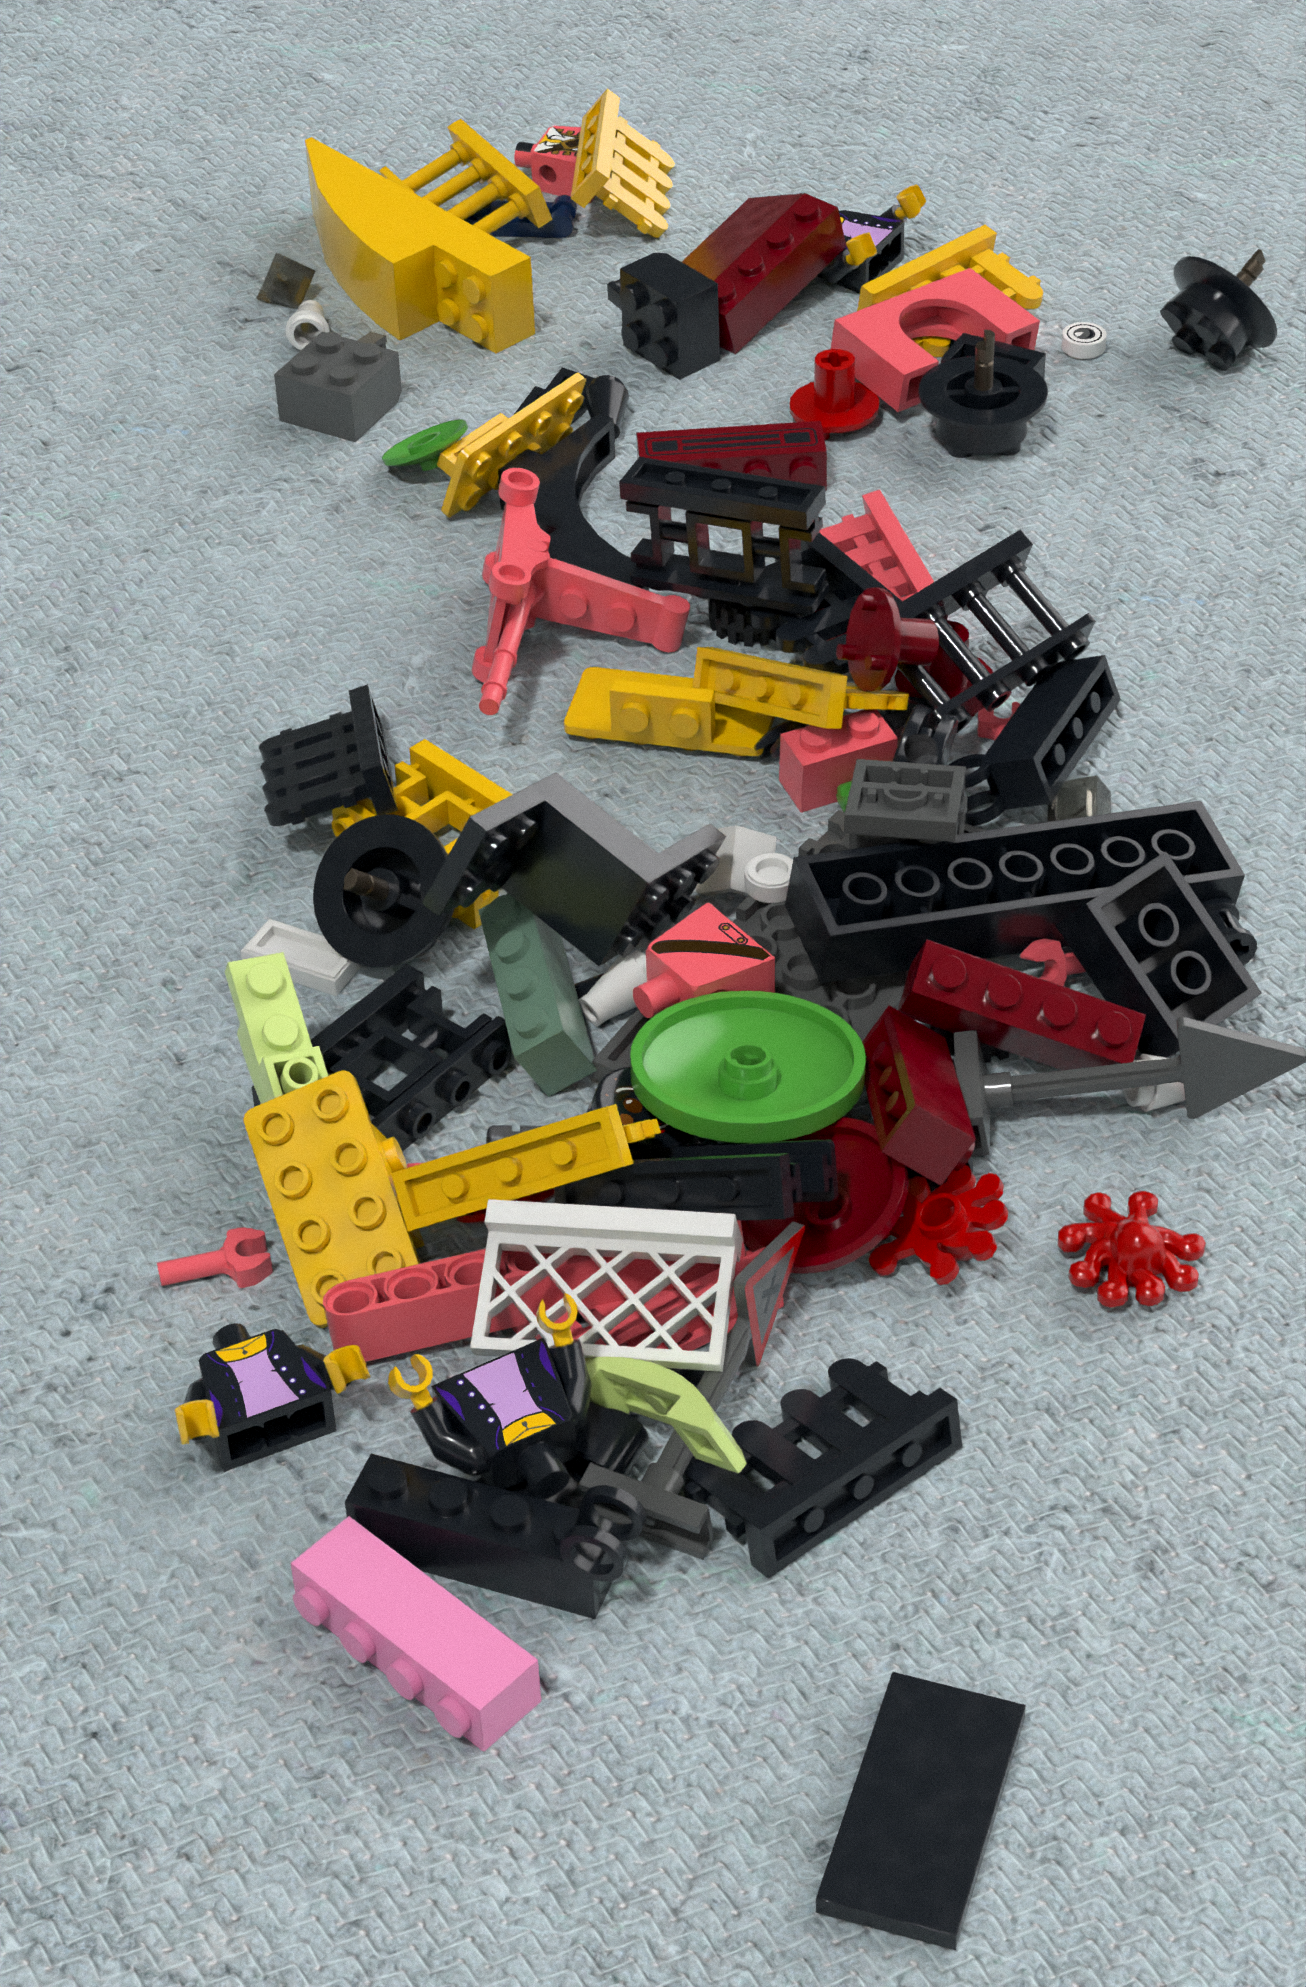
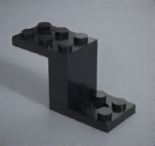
[422,772,727,966]

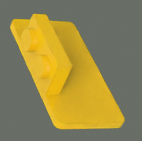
[437,373,586,518]
[564,667,775,756]
[243,1070,425,1328]

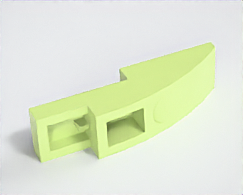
[225,952,328,1104]

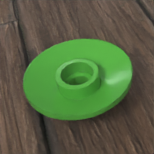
[382,419,468,471]

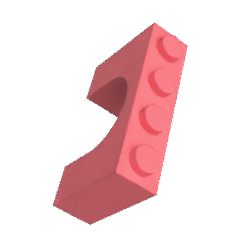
[831,268,1040,412]

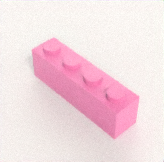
[290,1516,541,1752]

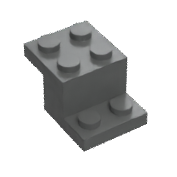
[844,759,968,849]

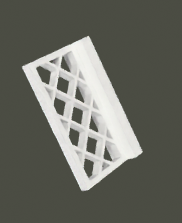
[470,1199,743,1372]

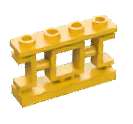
[331,739,513,929]

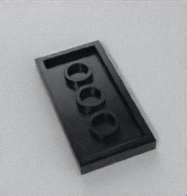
[816,1672,1026,1950]

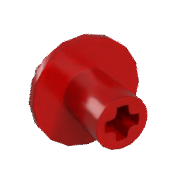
[790,349,879,440]

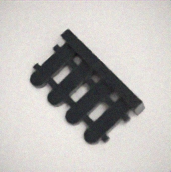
[730,532,902,675]
[259,684,398,826]
[683,1358,962,1578]

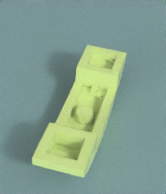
[585,1357,747,1474]

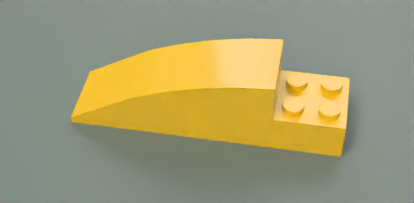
[305,137,535,354]

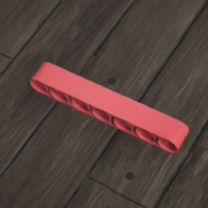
[323,1220,746,1362]

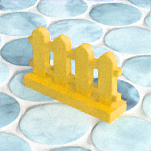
[570,88,675,238]
[857,225,1044,357]
[693,647,909,729]
[391,1104,661,1232]

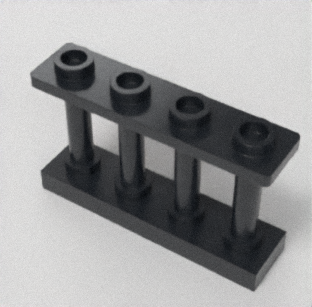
[897,529,1096,733]

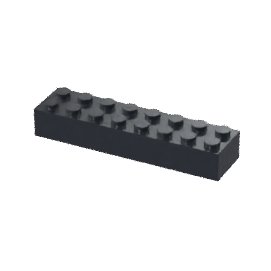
[785,801,1245,983]

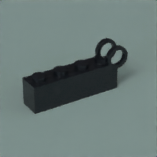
[948,655,1121,826]
[345,1453,647,1619]

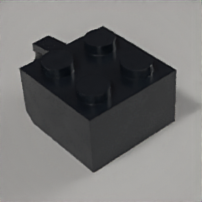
[607,253,720,380]

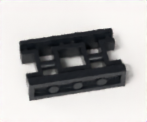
[619,457,829,615]
[251,964,511,1152]
[554,1139,839,1221]

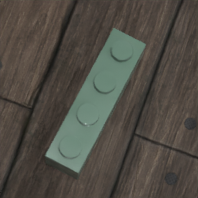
[478,894,597,1097]

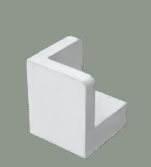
[696,825,777,896]

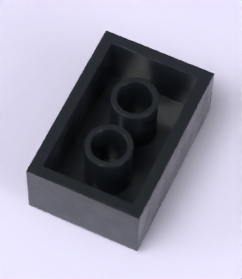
[1055,851,1262,1058]

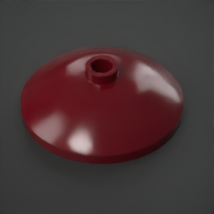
[741,1117,909,1274]

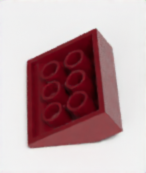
[682,193,847,354]

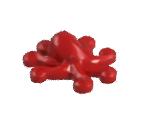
[869,1165,1009,1285]
[1057,1191,1206,1308]

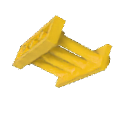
[379,118,553,234]

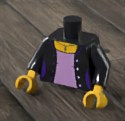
[817,184,926,294]
[388,1293,592,1498]
[175,1323,371,1472]

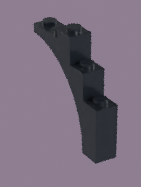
[498,413,649,591]

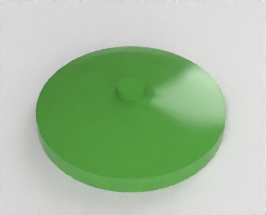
[630,991,866,1143]

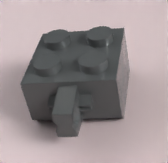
[274,331,402,442]

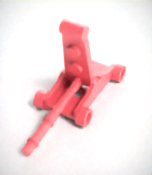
[472,468,690,715]

